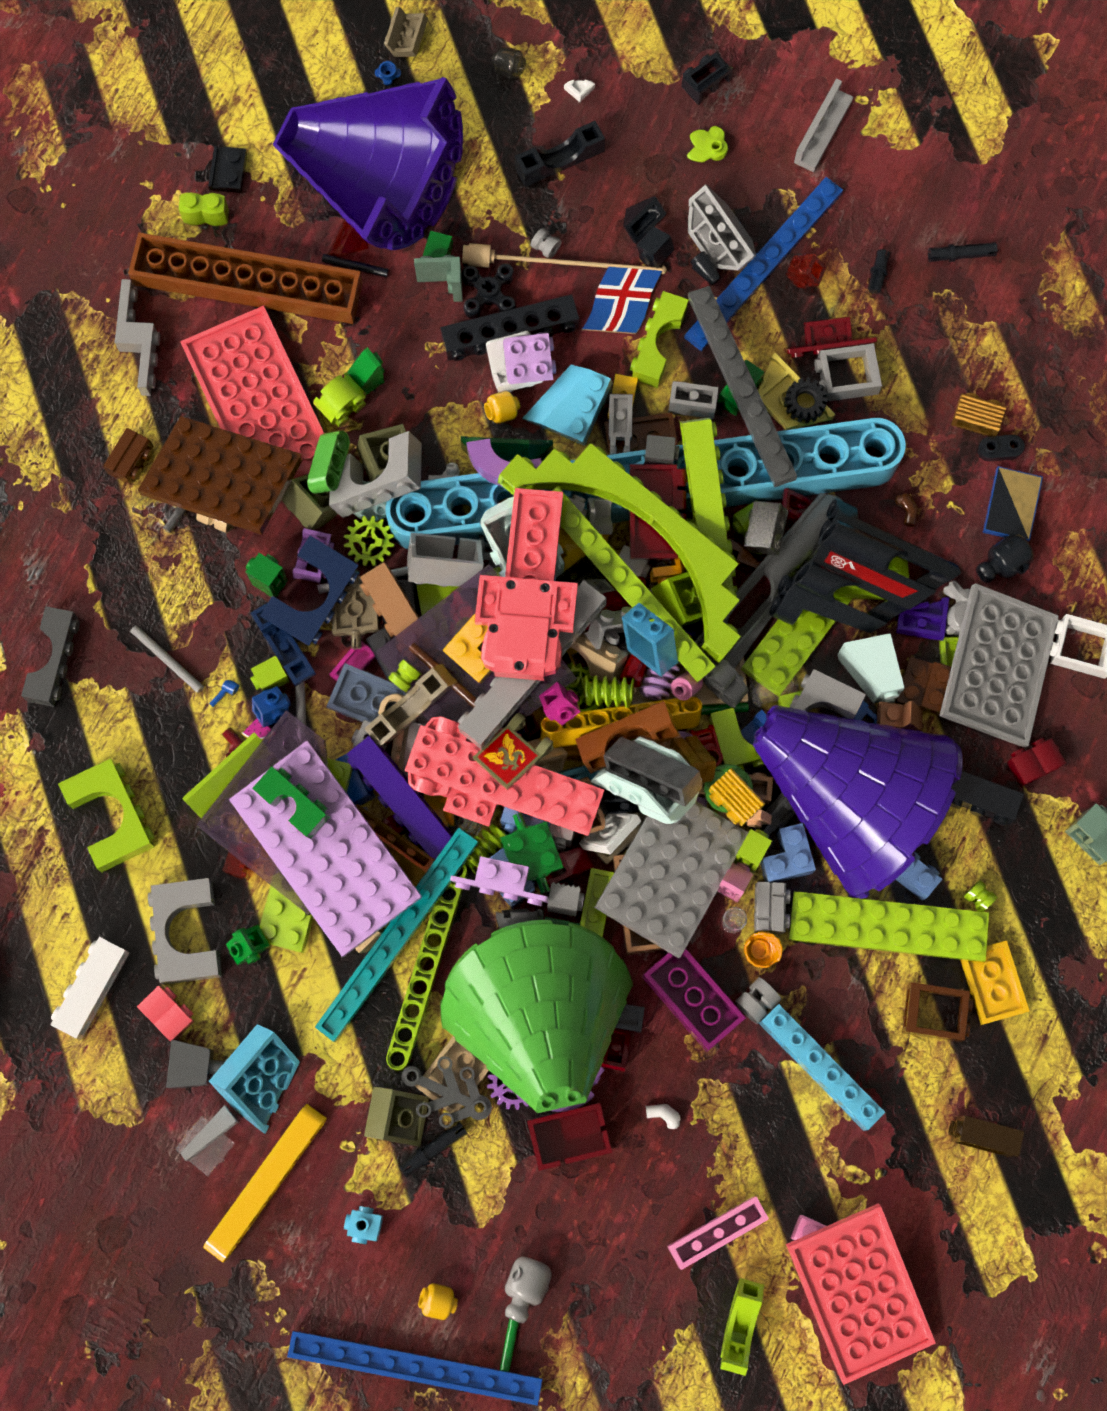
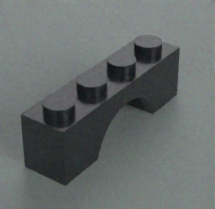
[515,121,605,187]

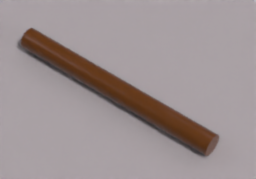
[408,642,477,708]

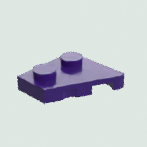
[896,597,949,641]

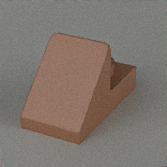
[877,701,923,731]

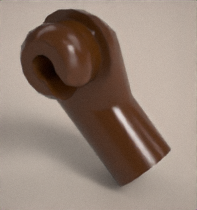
[895,493,918,527]

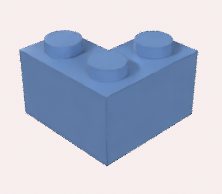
[760,823,816,883]

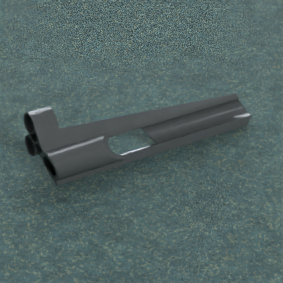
[694,493,843,708]

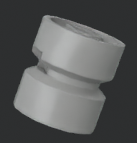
[735,977,781,1024]

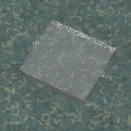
[175,1116,235,1177]

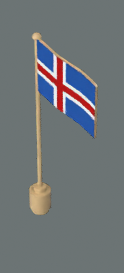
[462,243,667,334]

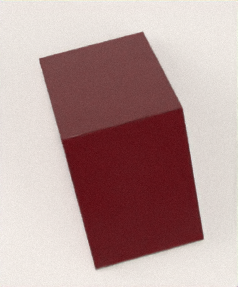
[779,488,813,523]

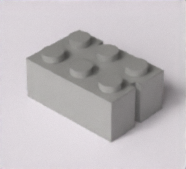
[407,533,483,589]

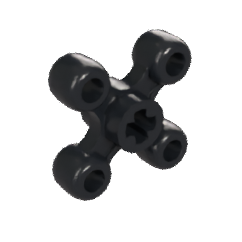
[462,263,517,319]

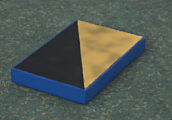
[983,466,1043,542]

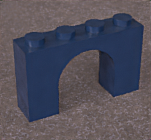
[260,535,360,646]

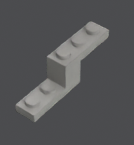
[115,279,160,396]

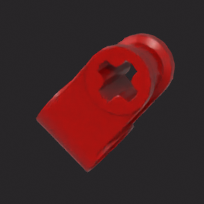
[689,724,723,767]

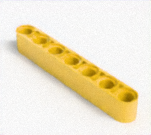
[540,696,702,748]
[203,1104,327,1263]

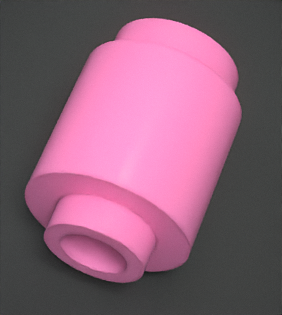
[671,671,703,700]

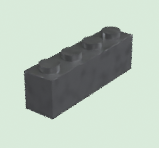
[603,737,703,807]

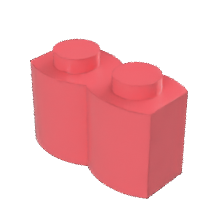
[137,986,195,1042]

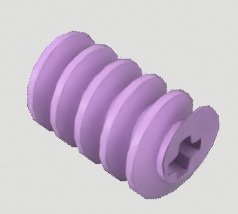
[639,661,680,701]

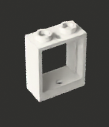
[1050,614,1107,679]

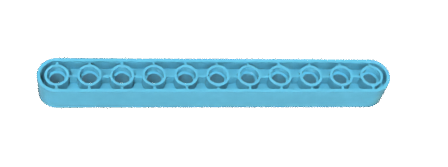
[385,418,906,549]

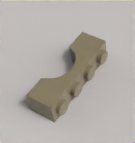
[364,664,458,747]

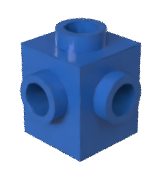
[252,686,291,728]

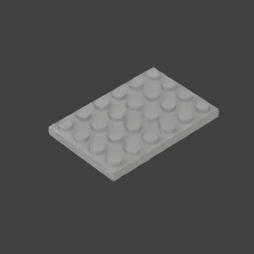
[939,583,1058,748]
[594,801,748,958]

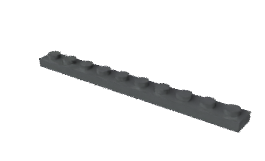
[688,286,797,488]

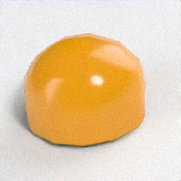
[744,931,783,968]

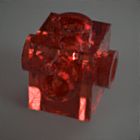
[786,254,827,288]

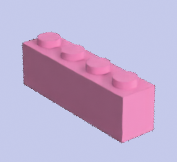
[667,1196,769,1270]

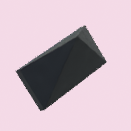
[623,196,666,244]

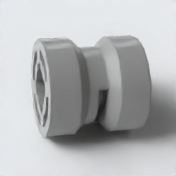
[530,228,562,259]

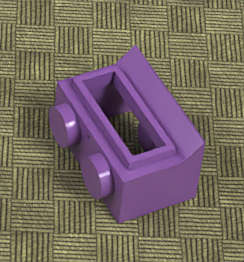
[293,528,334,583]

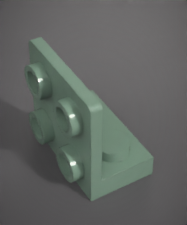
[414,255,463,302]

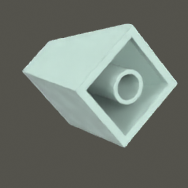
[838,634,904,704]

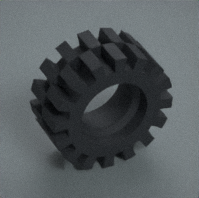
[784,378,828,423]

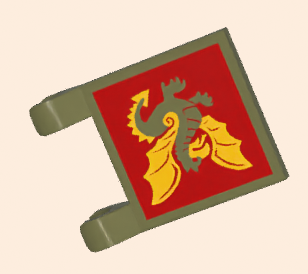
[473,713,554,790]

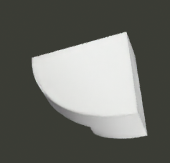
[564,80,595,102]

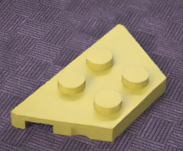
[758,353,835,430]

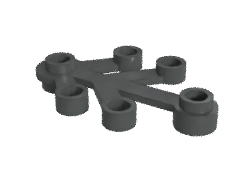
[401,1056,492,1128]

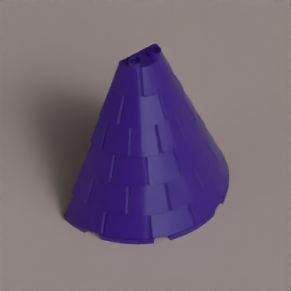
[273,77,463,250]
[753,705,963,899]

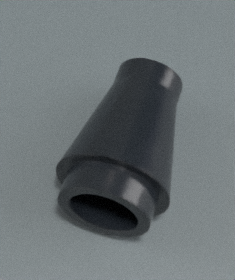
[690,251,722,286]

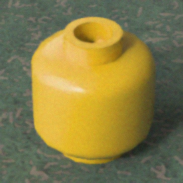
[484,391,520,424]
[418,1283,458,1320]

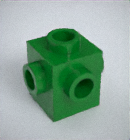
[226,925,270,965]

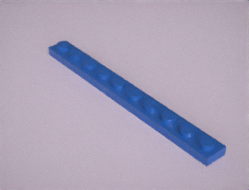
[684,177,843,352]
[287,1330,543,1406]

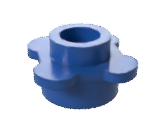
[375,61,401,86]

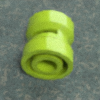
[388,659,422,693]
[963,880,998,912]

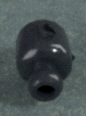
[976,534,1034,583]

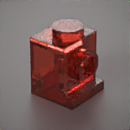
[222,842,255,881]

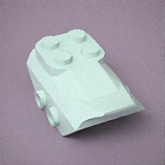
[480,496,564,577]
[590,737,702,824]

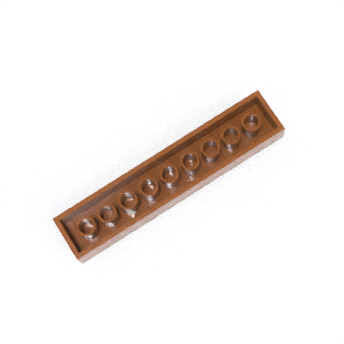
[128,232,363,324]

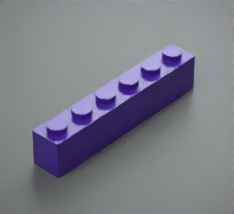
[347,735,453,860]

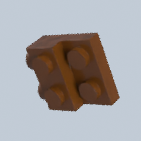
[896,657,951,716]

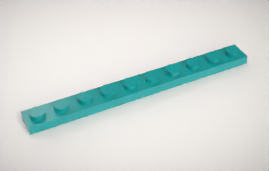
[315,828,480,1042]

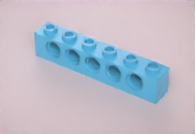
[759,1004,885,1131]

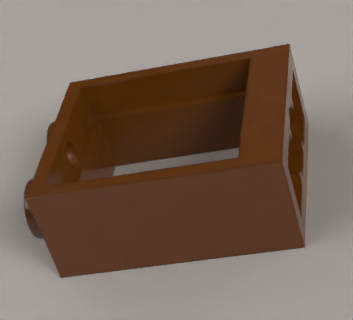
[902,982,973,1042]

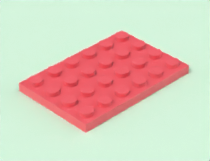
[786,1203,936,1385]

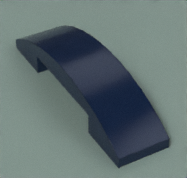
[250,603,316,686]

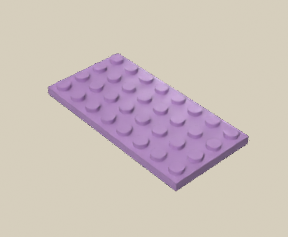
[229,741,422,957]

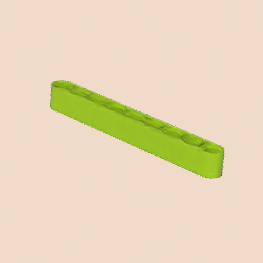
[386,864,468,1071]

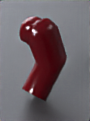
[222,728,243,757]

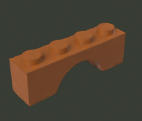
[576,701,679,774]

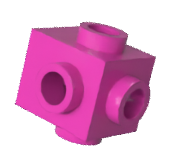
[539,682,581,726]

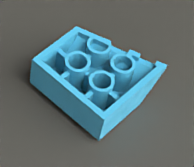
[522,365,613,446]
[209,1024,300,1134]

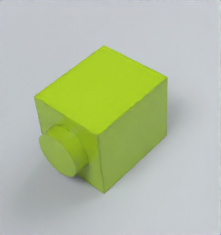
[250,656,289,691]

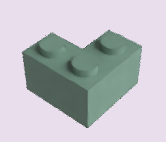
[1064,803,1107,866]

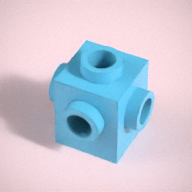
[344,1206,384,1244]

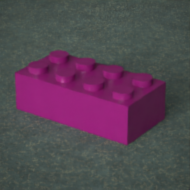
[642,948,745,1052]

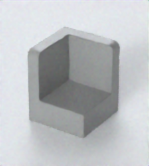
[586,498,613,535]

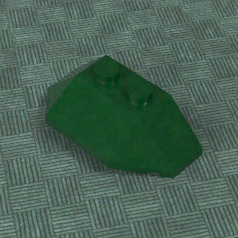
[461,436,553,462]

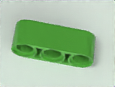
[307,431,350,494]

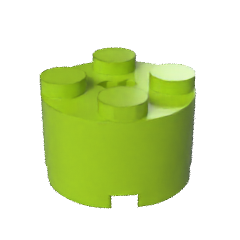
[313,373,366,427]

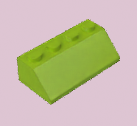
[182,732,279,827]

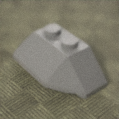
[688,184,756,271]

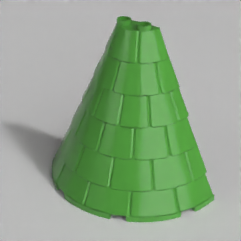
[440,920,633,1113]

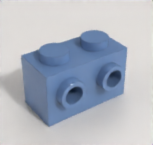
[896,852,942,901]

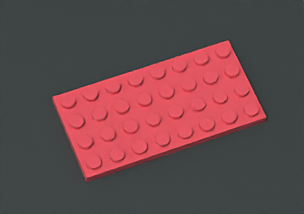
[180,305,324,479]

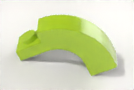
[720,1278,764,1376]

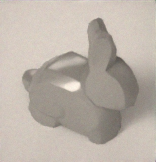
[943,581,970,637]

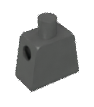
[166,1040,225,1089]

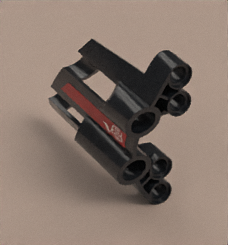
[769,498,961,633]

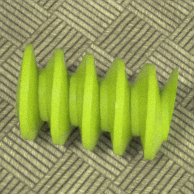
[584,675,634,708]
[465,823,506,875]

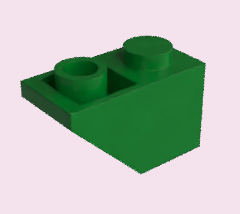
[347,347,385,395]

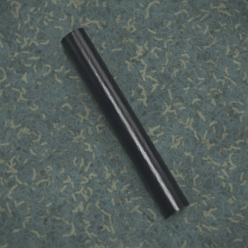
[322,254,389,278]

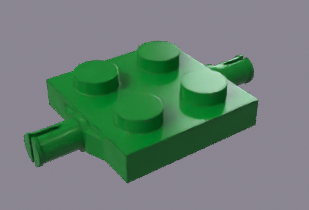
[500,813,563,894]

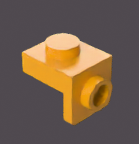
[650,557,685,584]

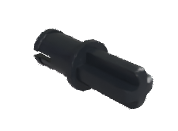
[868,249,891,294]

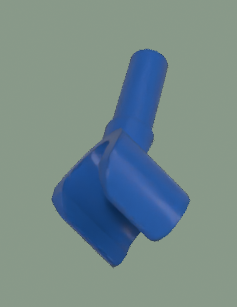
[209,680,239,707]

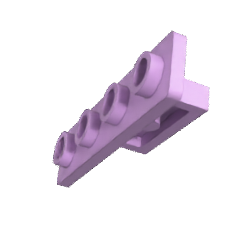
[450,856,549,906]

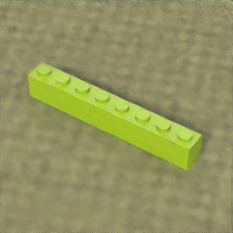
[680,417,737,593]

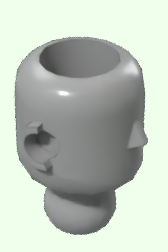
[505,1257,552,1323]

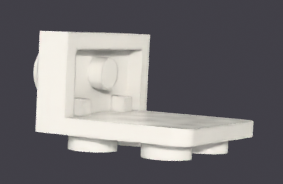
[486,331,543,393]

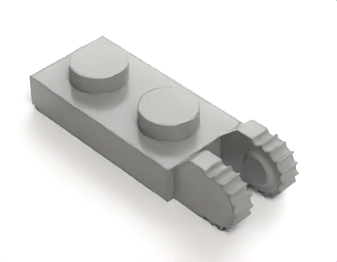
[609,394,633,455]

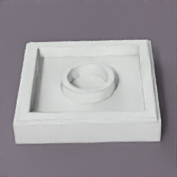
[579,813,641,854]

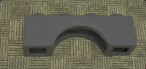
[21,606,80,707]

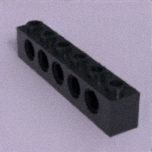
[440,294,579,361]

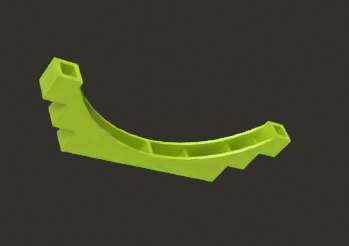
[497,443,741,663]

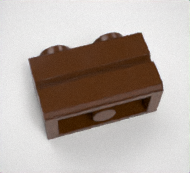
[103,428,154,485]

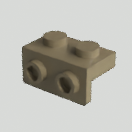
[384,7,428,57]

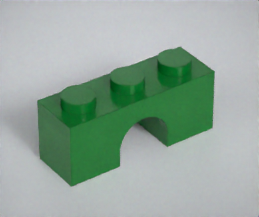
[252,766,331,839]

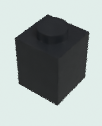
[636,226,675,268]

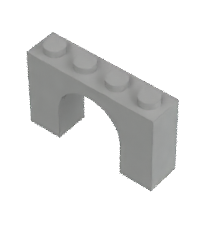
[329,431,422,517]
[790,669,866,719]
[148,878,222,985]

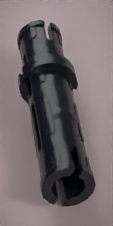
[927,242,997,262]
[398,1121,468,1178]

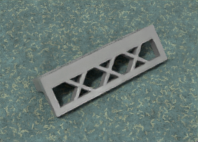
[794,78,854,172]

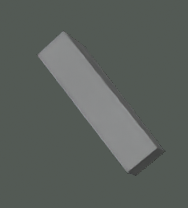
[180,1105,238,1161]

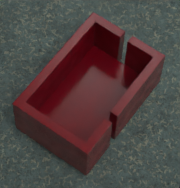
[527,1103,612,1171]

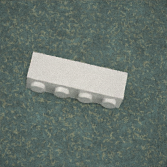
[51,937,130,1040]

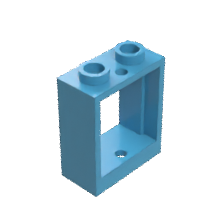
[622,603,678,677]

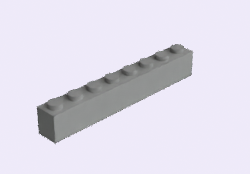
[458,580,606,750]

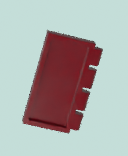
[629,464,687,560]

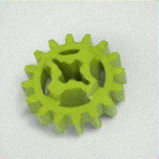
[344,516,395,566]

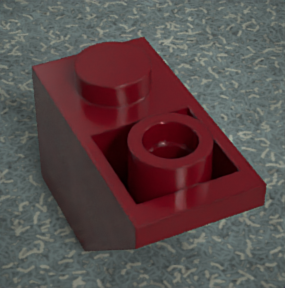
[546,847,594,888]

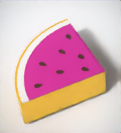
[242,719,276,741]

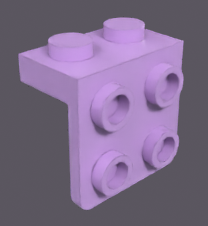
[503,332,556,384]

